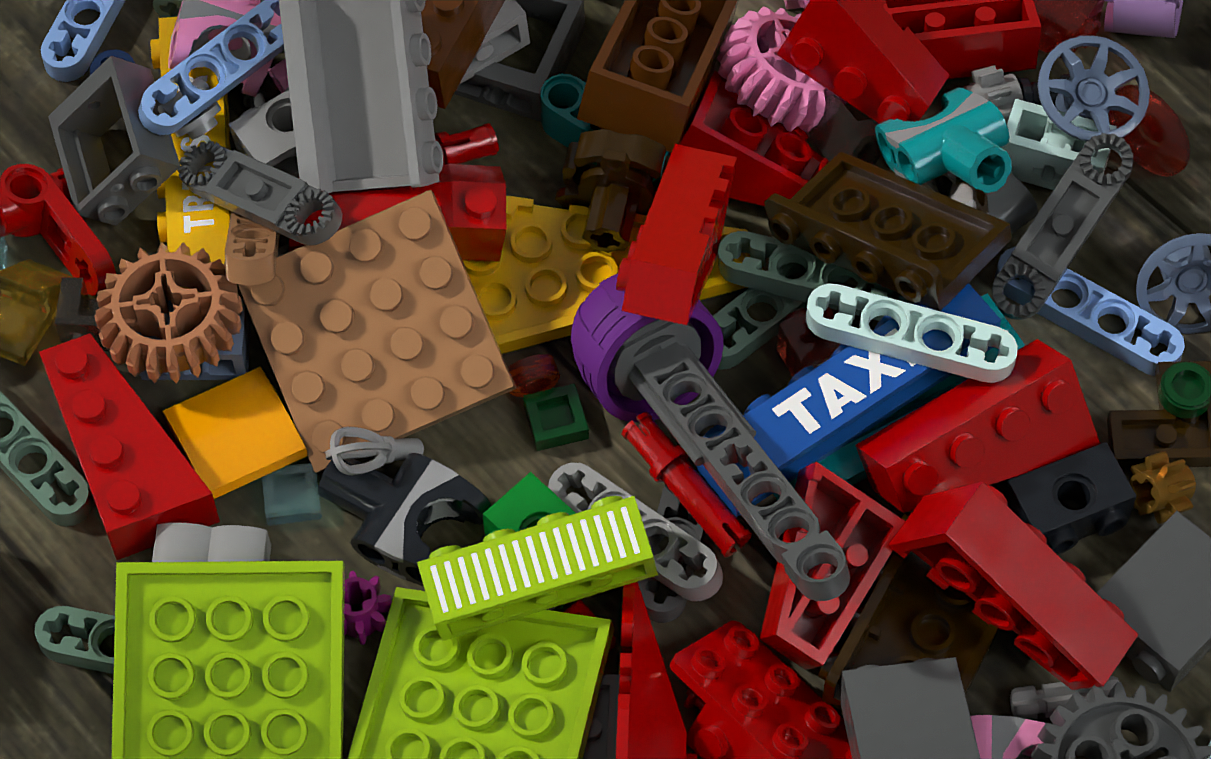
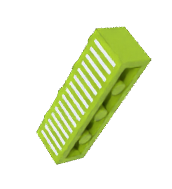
[417,496,658,641]

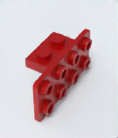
[670,621,852,759]

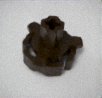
[555,129,670,253]

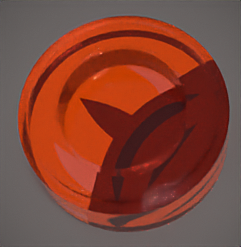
[508,354,560,397]

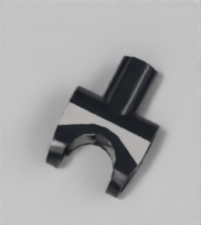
[318,453,492,586]

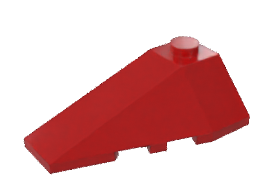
[616,581,697,759]

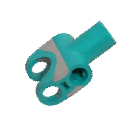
[875,88,1012,193]

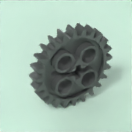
[1031,682,1211,759]

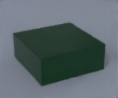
[523,383,589,451]

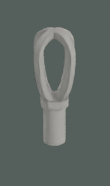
[325,427,424,475]

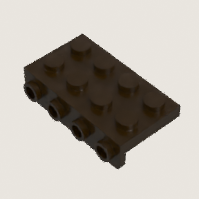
[764,151,1012,311]
[818,512,1000,711]

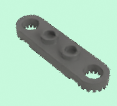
[992,133,1133,320]
[177,141,343,246]

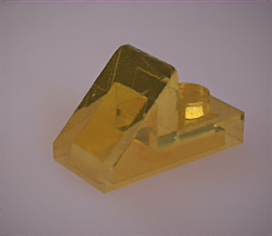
[0,259,76,366]

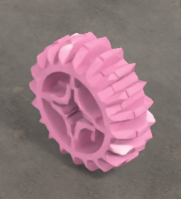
[717,6,847,132]

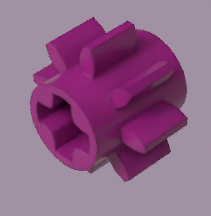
[344,571,392,645]

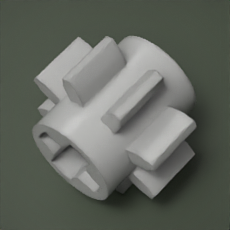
[962,65,1023,124]

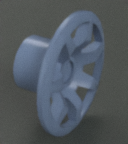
[1037,36,1150,142]
[1136,233,1211,334]

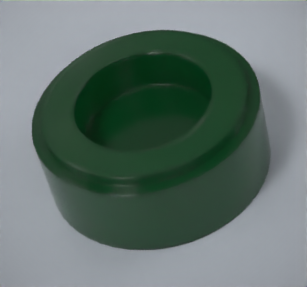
[1158,362,1211,418]

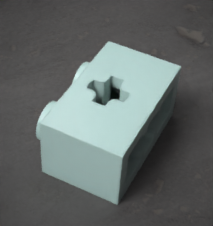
[1001,99,1117,190]

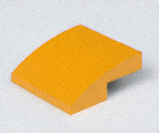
[163,367,308,499]

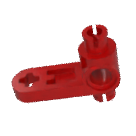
[0,164,116,296]

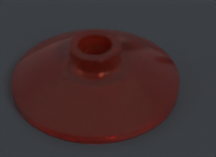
[1109,85,1190,177]

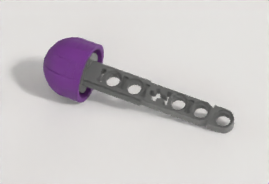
[571,274,850,601]

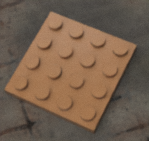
[238,190,517,475]

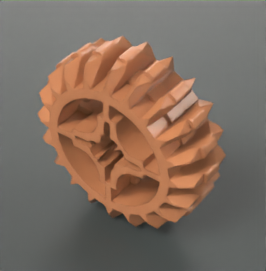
[95,242,243,384]

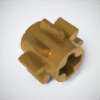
[1129,451,1196,524]

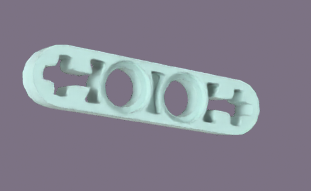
[806,283,1018,383]

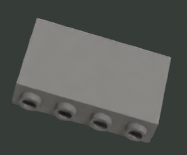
[279,0,443,193]

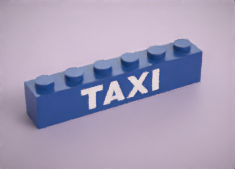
[697,283,1001,518]

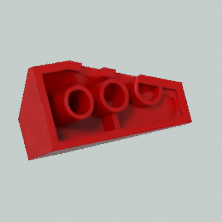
[679,71,834,206]
[288,164,507,262]

